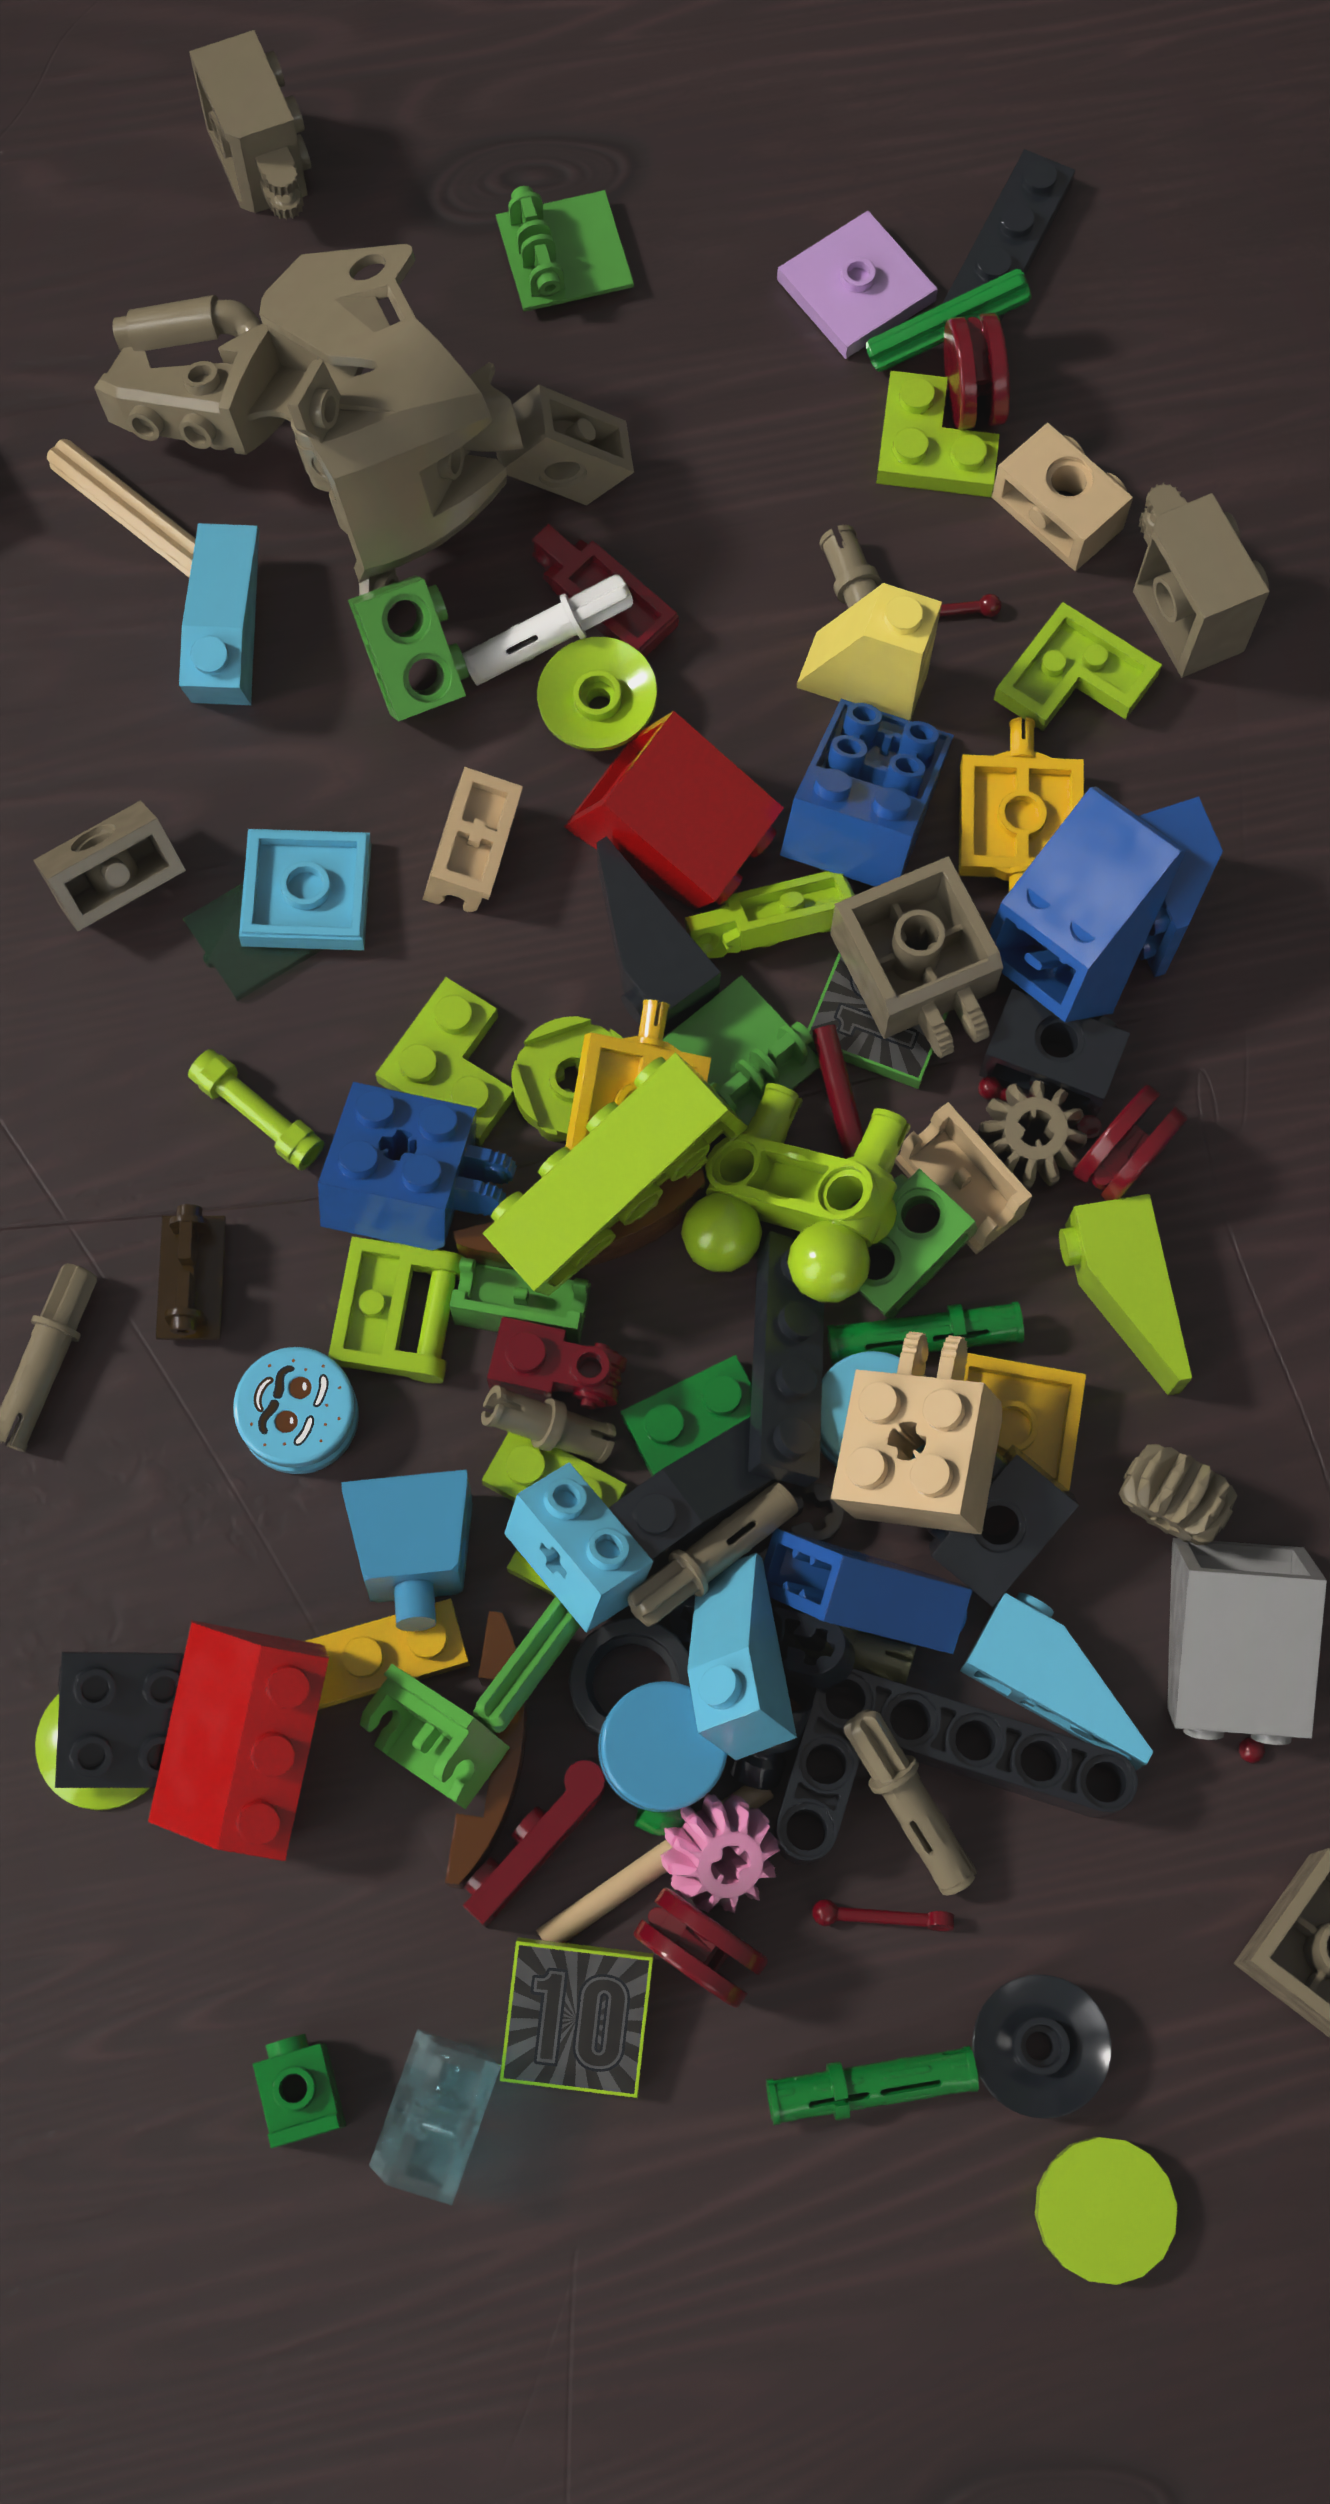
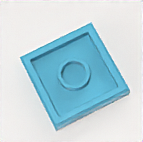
[239,829,372,950]

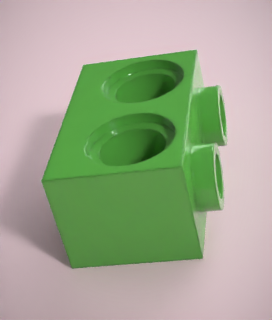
[348,575,469,722]
[858,1168,978,1319]

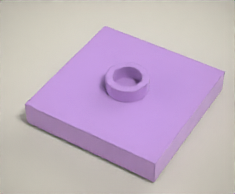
[777,211,938,359]

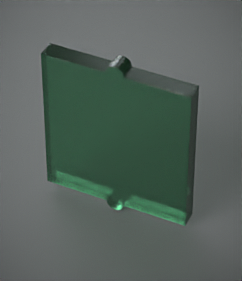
[183,883,323,1001]

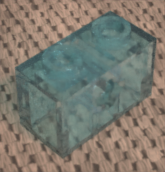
[369,2029,501,2205]

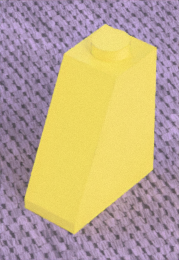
[797,583,942,721]

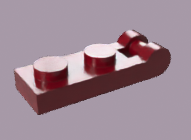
[463,1760,606,1928]

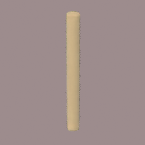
[536,1785,774,1943]

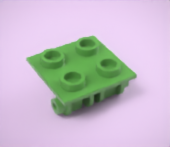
[496,186,634,312]
[663,975,820,1126]

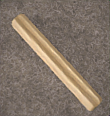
[47,439,196,577]

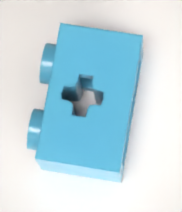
[504,1462,654,1633]

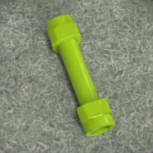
[188,1049,324,1171]

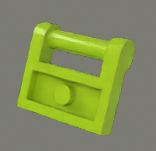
[328,1236,464,1383]

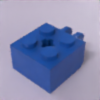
[318,1082,517,1251]

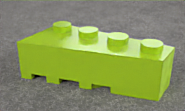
[483,1052,749,1296]

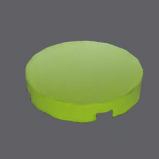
[1035,2137,1177,2285]

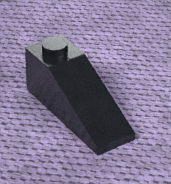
[597,836,721,1035]
[609,1417,779,1575]

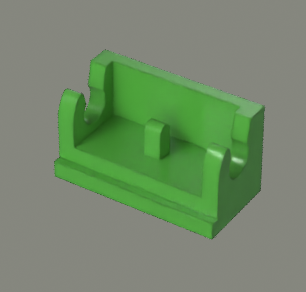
[449,1257,591,1345]
[360,1664,510,1810]

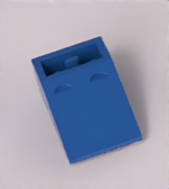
[780,699,954,887]
[989,786,1186,1022]

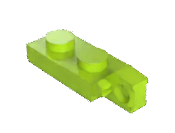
[685,871,855,959]

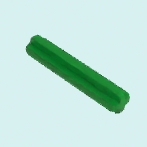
[866,269,1032,372]

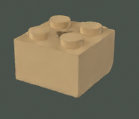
[831,1332,1002,1535]

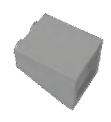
[1167,1538,1327,1745]

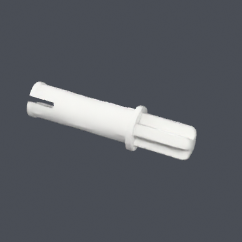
[462,575,634,686]

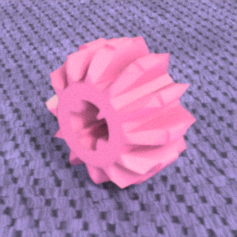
[660,1794,780,1914]

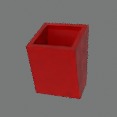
[564,711,784,911]

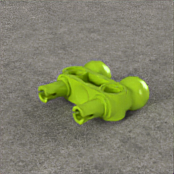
[681,1083,911,1302]

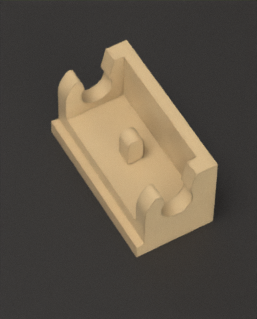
[422,767,523,912]
[895,1102,1032,1254]

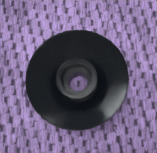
[972,1975,1111,2119]

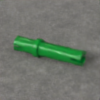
[827,1301,1024,1366]
[766,2045,979,2126]

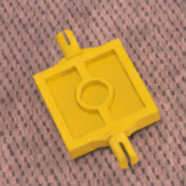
[959,717,1084,891]
[565,999,711,1150]

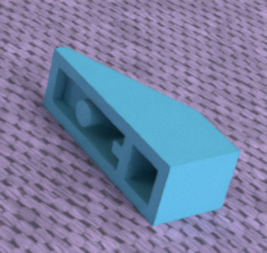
[179,523,259,705]
[687,1553,797,1760]
[960,1592,1153,1771]

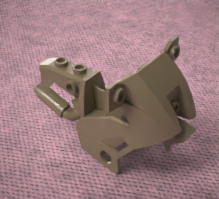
[94,244,524,609]

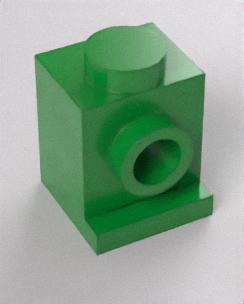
[252,2034,347,2148]

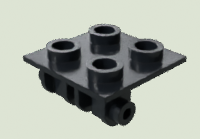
[55,1652,184,1788]

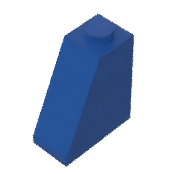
[763,1528,972,1654]

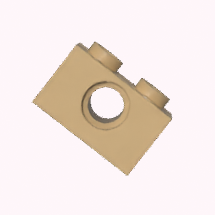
[992,422,1133,572]

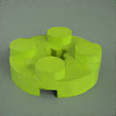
[511,1016,623,1142]

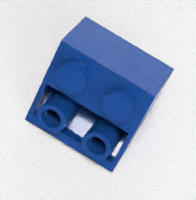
[1138,796,1223,977]

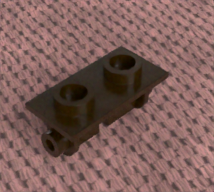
[156,1204,226,1340]

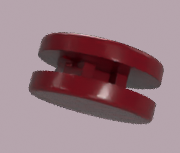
[944,313,1010,430]
[1073,1085,1188,1201]
[633,1887,768,2008]

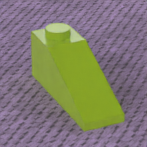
[1059,1194,1192,1395]

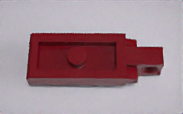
[532,524,679,657]

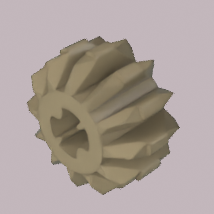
[978,1080,1087,1189]
[1118,1444,1238,1545]

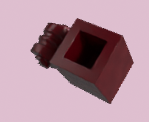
[487,1316,627,1410]

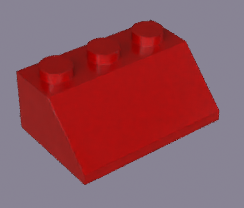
[148,1620,329,1861]

